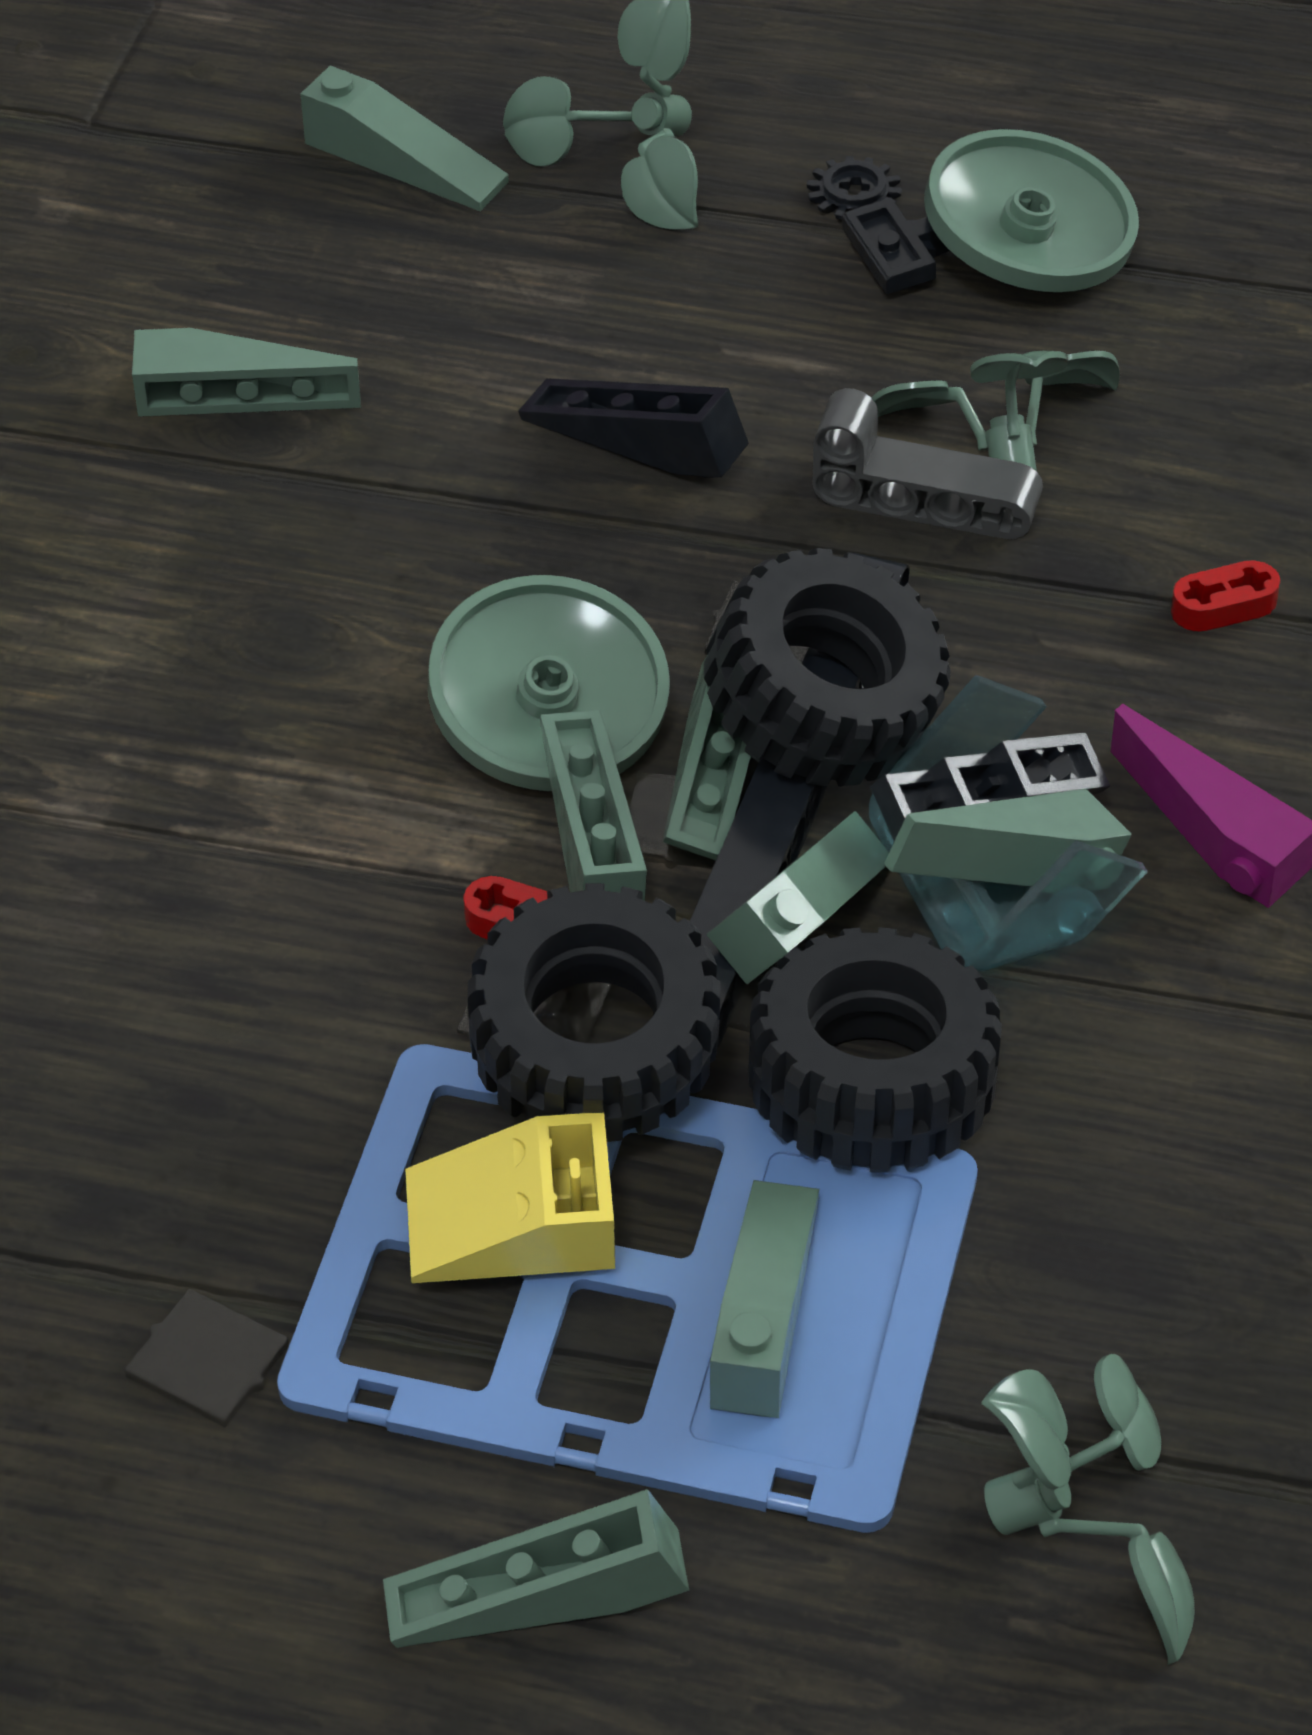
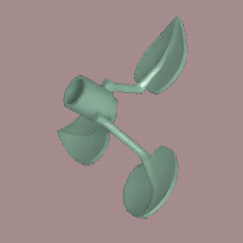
[503,0,698,230]
[872,351,1120,471]
[982,1354,1195,1665]

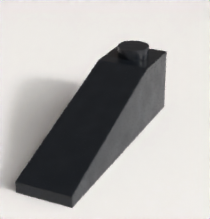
[518,378,749,478]

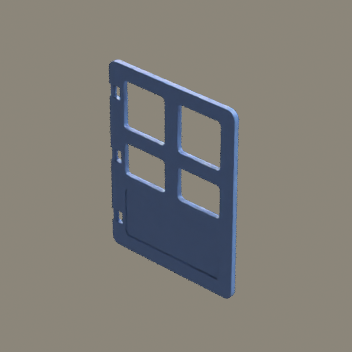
[277,1044,978,1533]

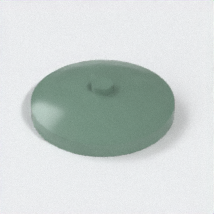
[924,129,1139,292]
[427,575,670,791]

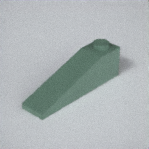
[300,66,509,211]
[132,328,361,416]
[663,655,751,860]
[540,710,647,901]
[884,788,1132,890]
[706,811,889,984]
[710,1180,819,1418]
[383,1489,689,1648]

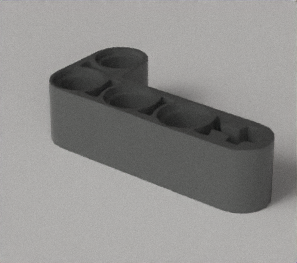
[812,388,1043,539]

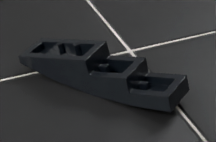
[870,732,1110,841]

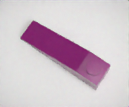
[1110,704,1312,908]

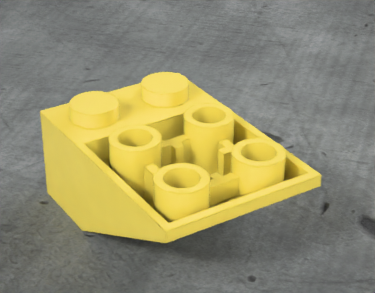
[405,1112,615,1283]

